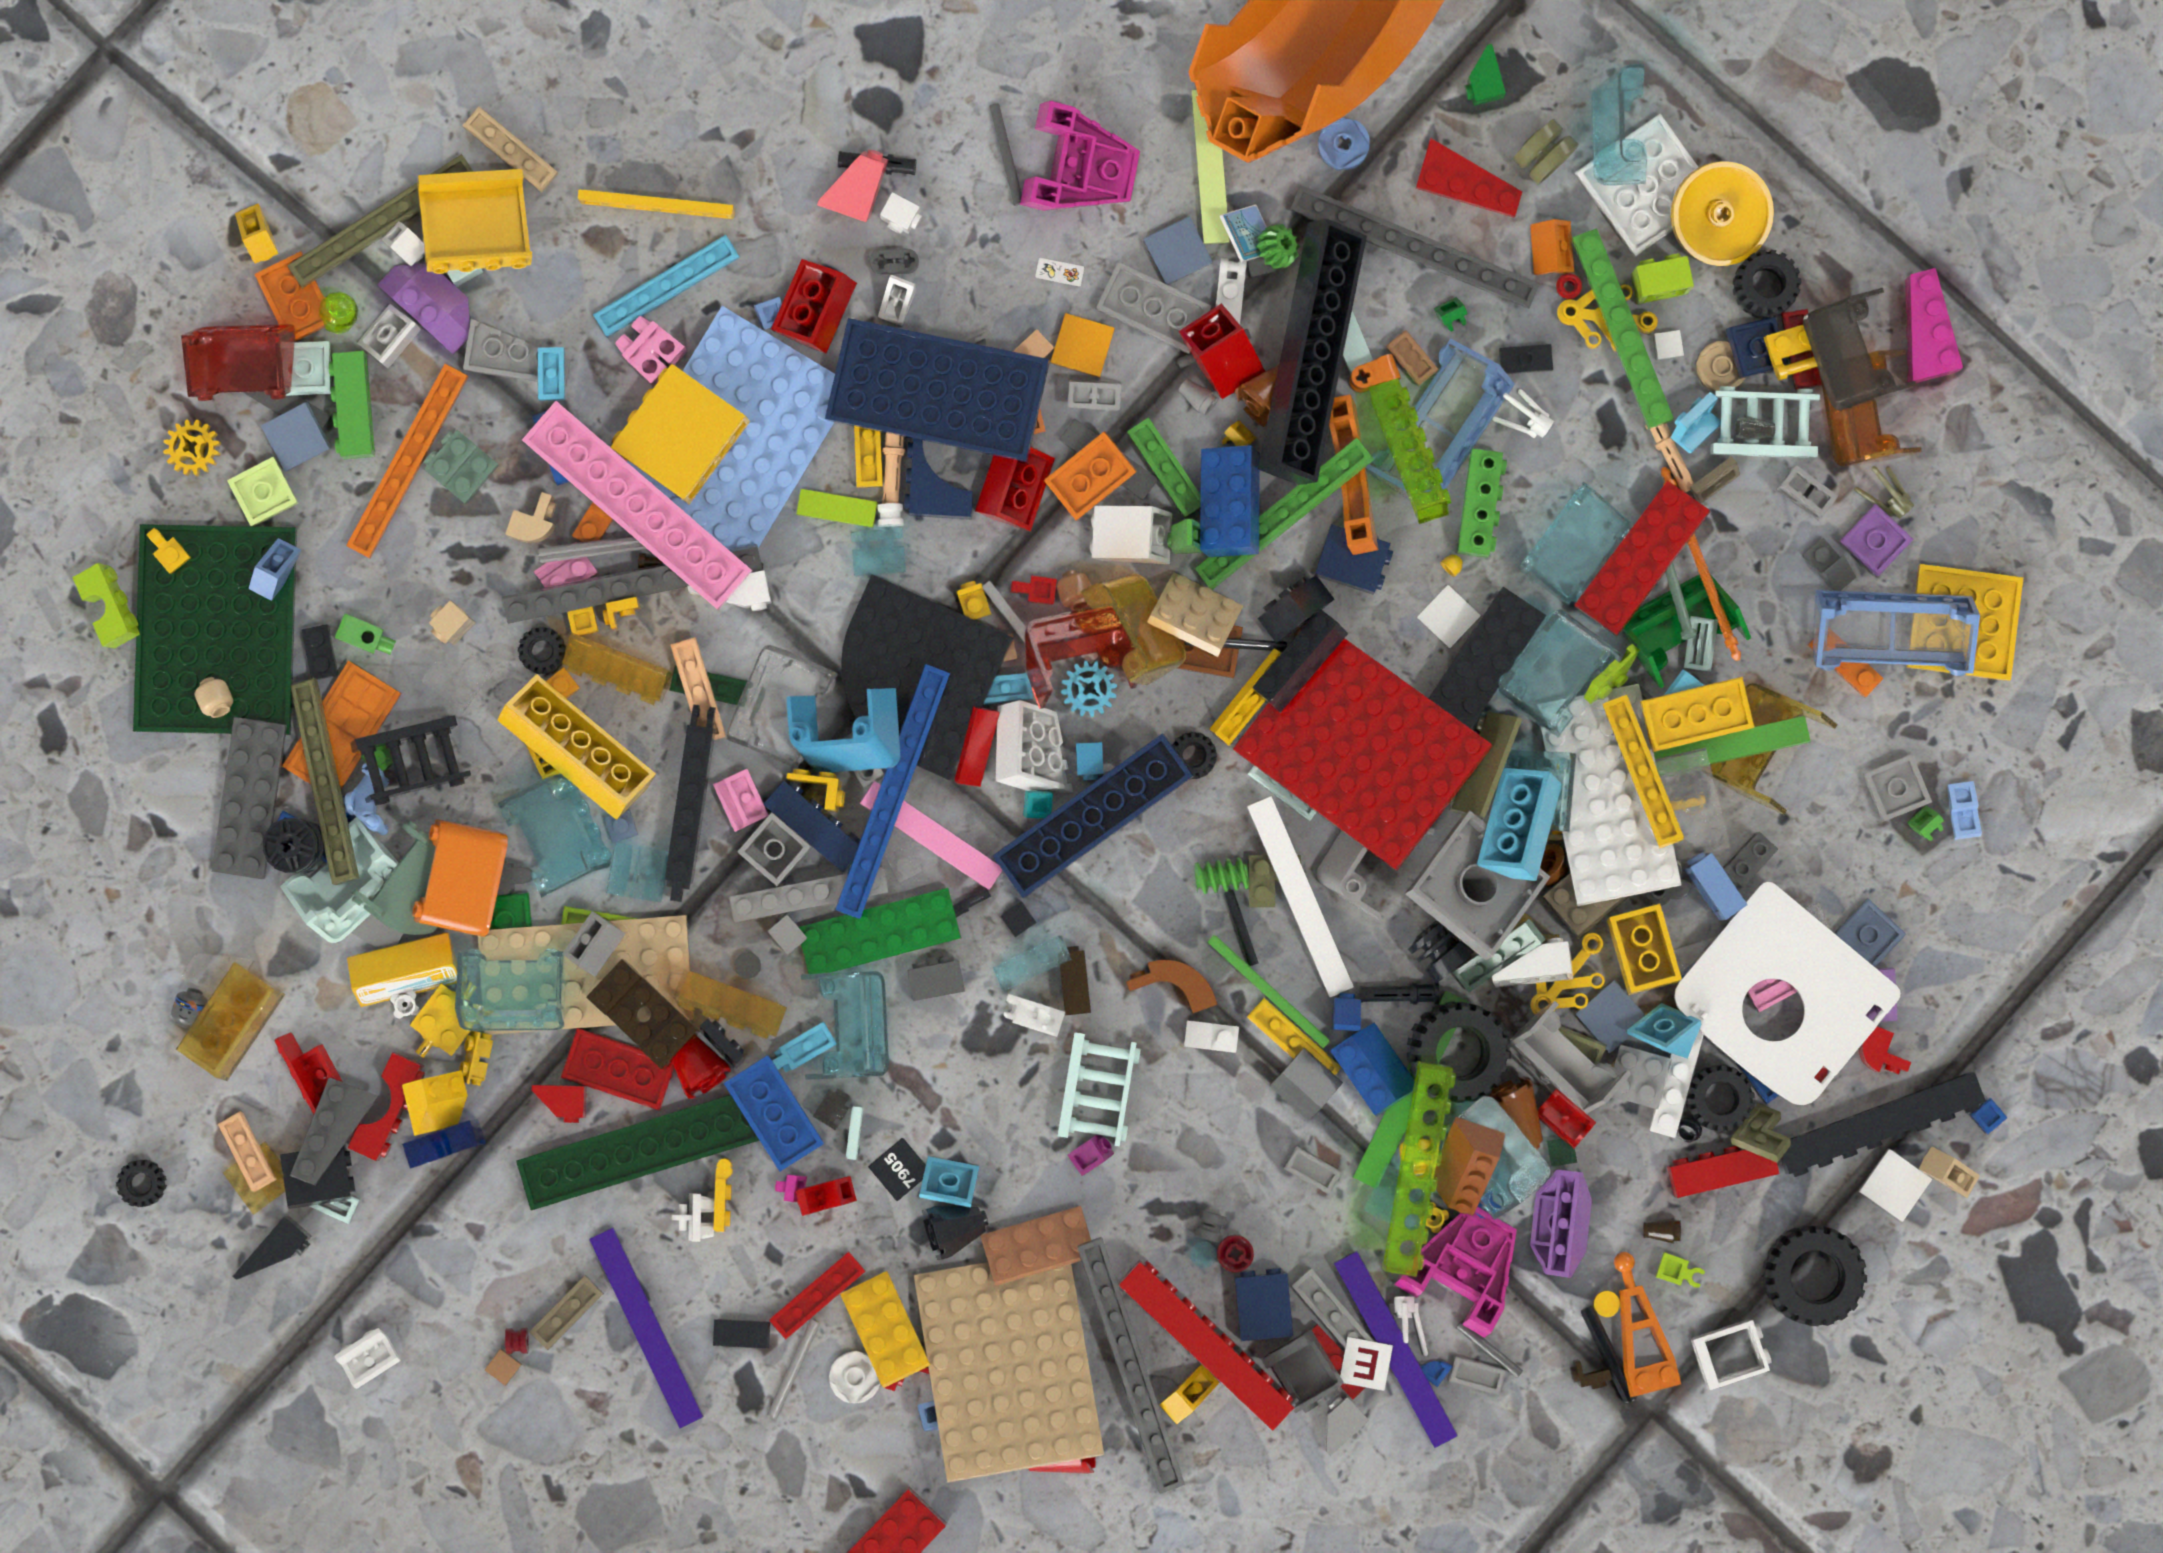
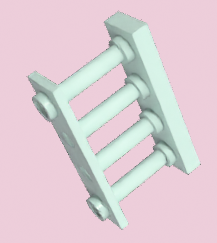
[1710,386,1820,458]
[1058,1033,1141,1146]

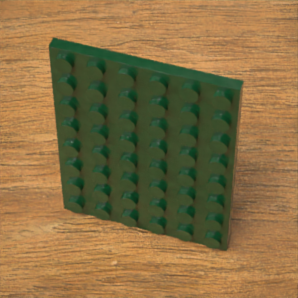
[133,524,297,735]

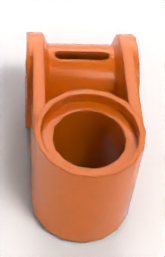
[1349,354,1401,393]

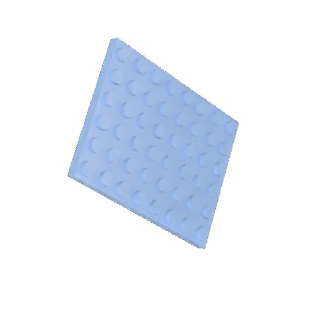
[628,306,835,550]

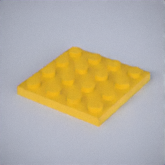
[1906,564,2024,681]

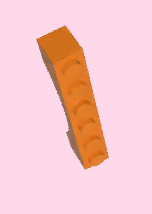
[1329,394,1378,555]

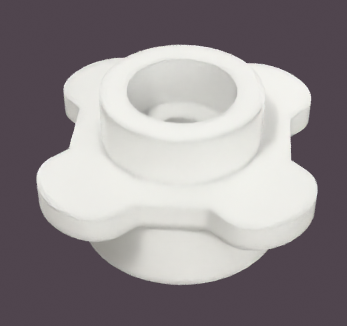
[390,991,419,1019]

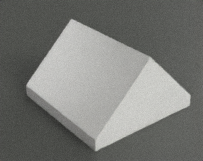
[357,304,421,369]

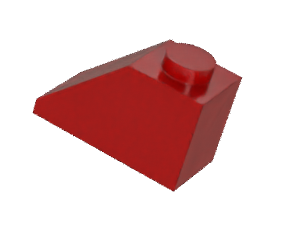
[532,1085,587,1123]

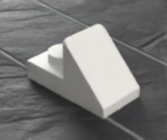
[1184,1021,1239,1053]

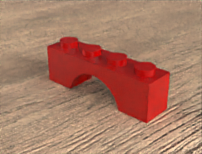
[348,1052,425,1161]

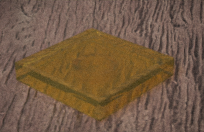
[223,1141,285,1215]

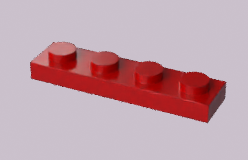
[769,1251,866,1340]

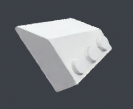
[996,700,1073,793]

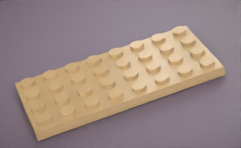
[478,915,694,1035]

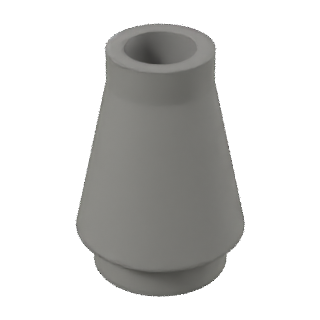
[1178,379,1218,415]

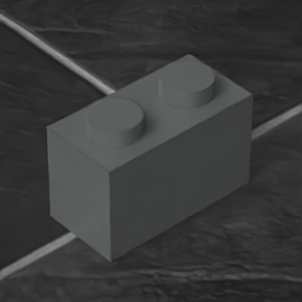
[907,956,965,1001]

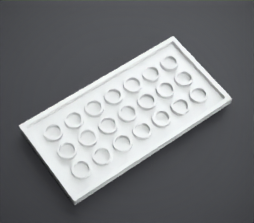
[1536,684,1681,906]

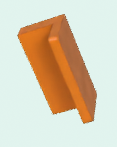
[1530,219,1574,275]

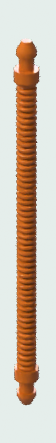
[1661,467,1741,661]

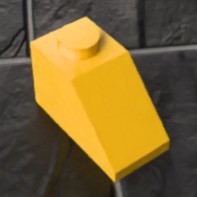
[235,203,279,264]
[1159,1364,1220,1424]

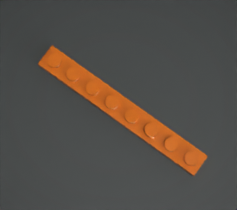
[346,364,469,559]

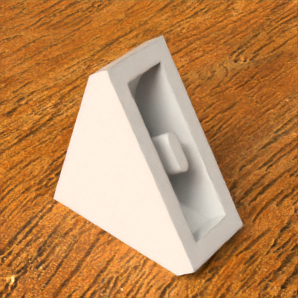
[878,275,916,326]

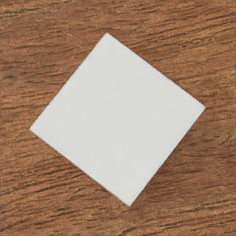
[1575,114,1698,257]

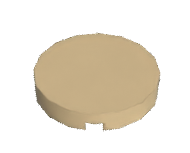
[1696,341,1745,391]

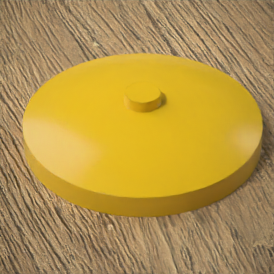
[1671,161,1774,266]

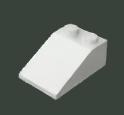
[1492,938,1574,988]

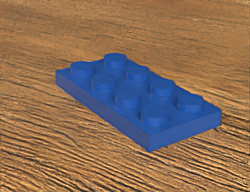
[724,1055,824,1172]

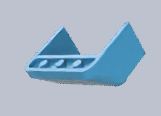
[786,688,900,773]

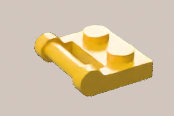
[1764,321,1829,381]

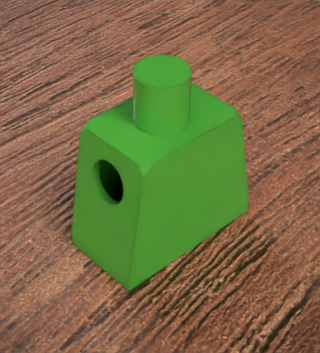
[335,613,396,655]

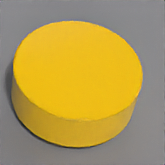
[1593,1290,1620,1317]

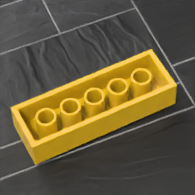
[497,674,656,820]

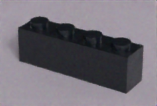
[1252,608,1348,713]

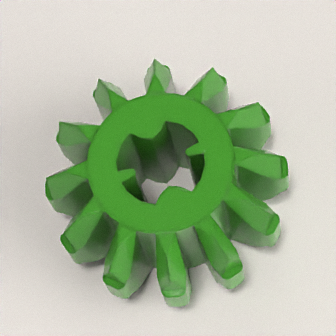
[1256,224,1301,269]

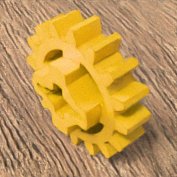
[163,419,221,476]

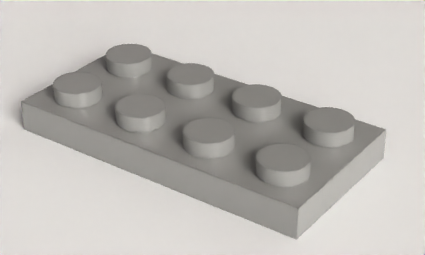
[1096,262,1212,354]

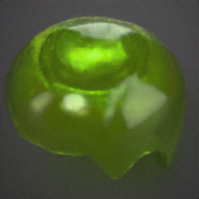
[319,291,359,334]

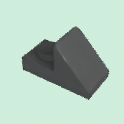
[1802,538,1856,591]

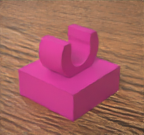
[775,1175,807,1202]

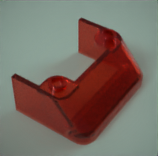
[1025,603,1145,709]

